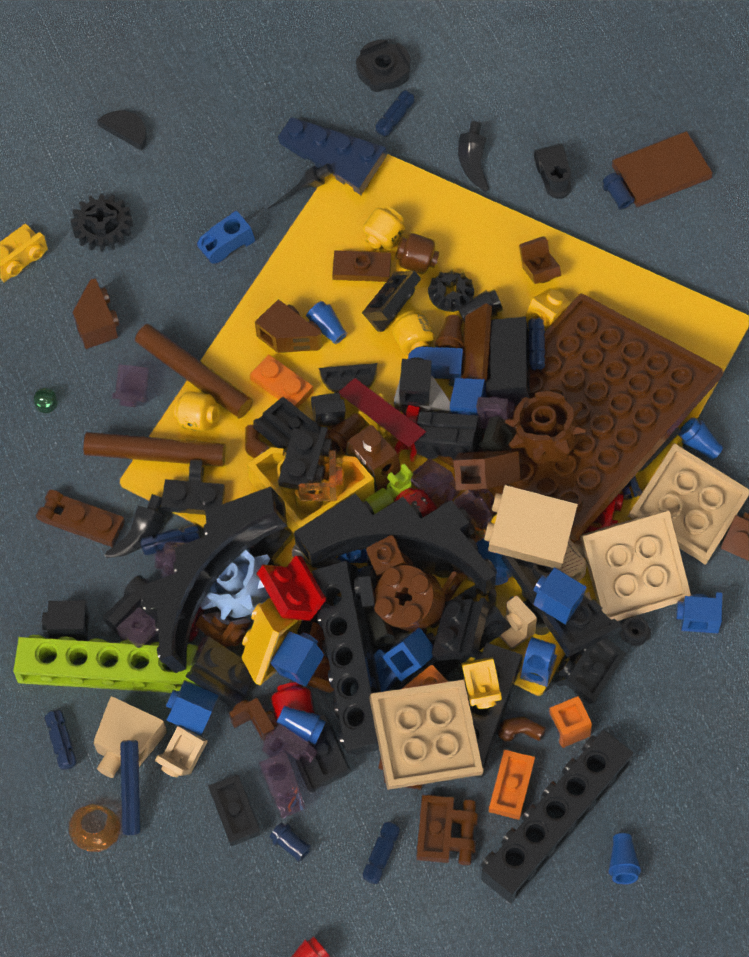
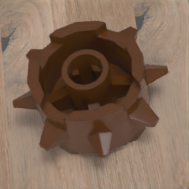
[505,391,587,462]

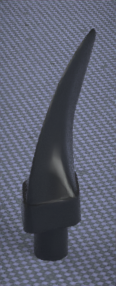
[458,121,489,191]
[268,163,333,209]
[104,494,166,558]

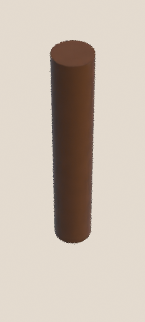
[135,324,253,418]
[83,432,226,467]

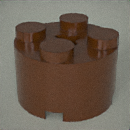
[374,565,445,632]

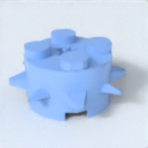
[200,548,270,620]

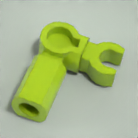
[362,464,415,514]

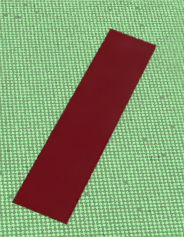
[338,378,426,447]

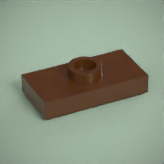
[332,250,391,282]

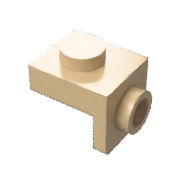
[155,726,208,778]

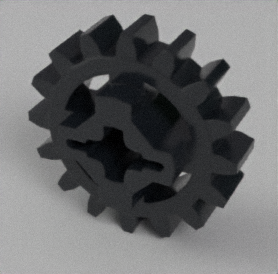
[71,194,133,252]

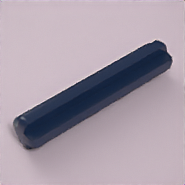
[120,740,140,835]

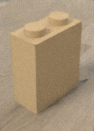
[484,485,578,570]

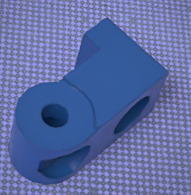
[197,210,256,264]
[408,347,463,387]
[520,637,557,687]

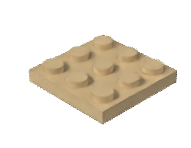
[628,443,749,565]
[580,509,691,621]
[369,680,483,790]

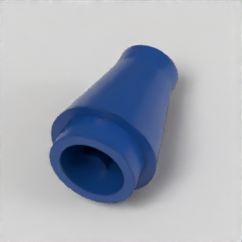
[306,301,348,344]
[678,418,723,460]
[277,705,326,744]
[608,833,641,884]

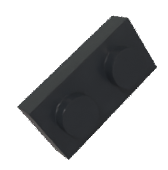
[208,775,261,846]

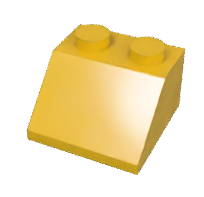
[241,598,302,685]

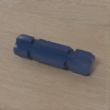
[375,90,414,137]
[528,318,545,370]
[140,524,200,555]
[45,710,77,770]
[363,822,400,884]

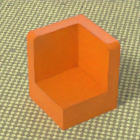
[549,696,592,748]

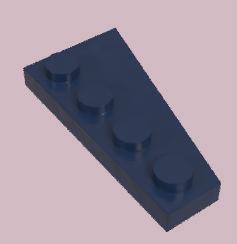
[278,117,388,195]

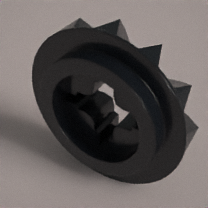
[428,269,474,312]

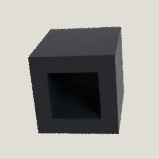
[399,357,432,406]
[42,601,89,641]

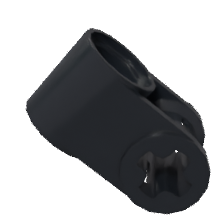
[534,144,571,199]

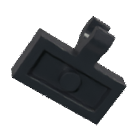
[161,460,225,515]

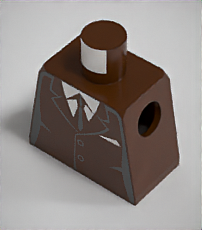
[345,425,401,493]

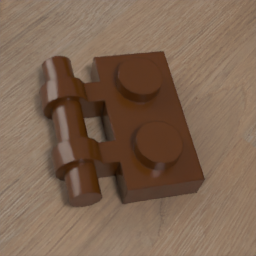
[416,795,478,865]

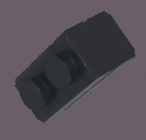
[414,412,482,460]

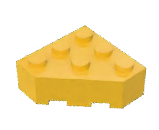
[247,447,375,534]

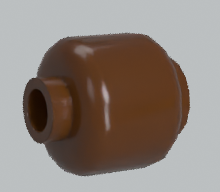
[395,233,439,274]

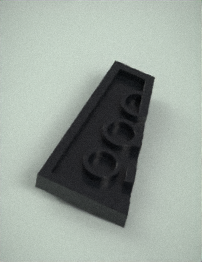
[502,555,622,657]

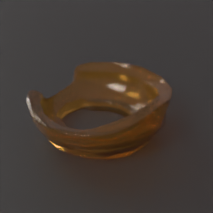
[69,803,120,852]

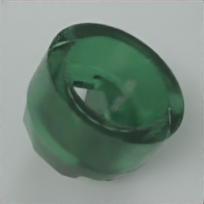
[33,387,58,413]

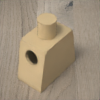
[94,696,167,778]

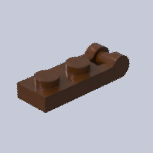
[36,489,125,547]

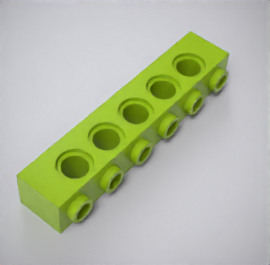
[13,635,202,693]

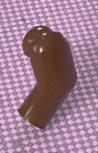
[245,425,271,458]
[498,716,546,742]

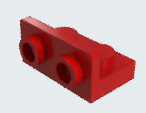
[257,556,326,621]

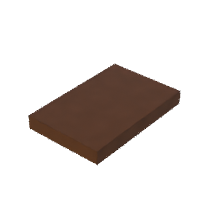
[612,131,712,207]

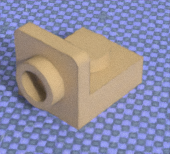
[499,595,537,649]

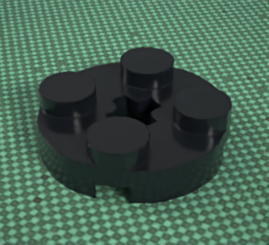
[356,39,410,92]

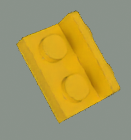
[0,223,48,282]

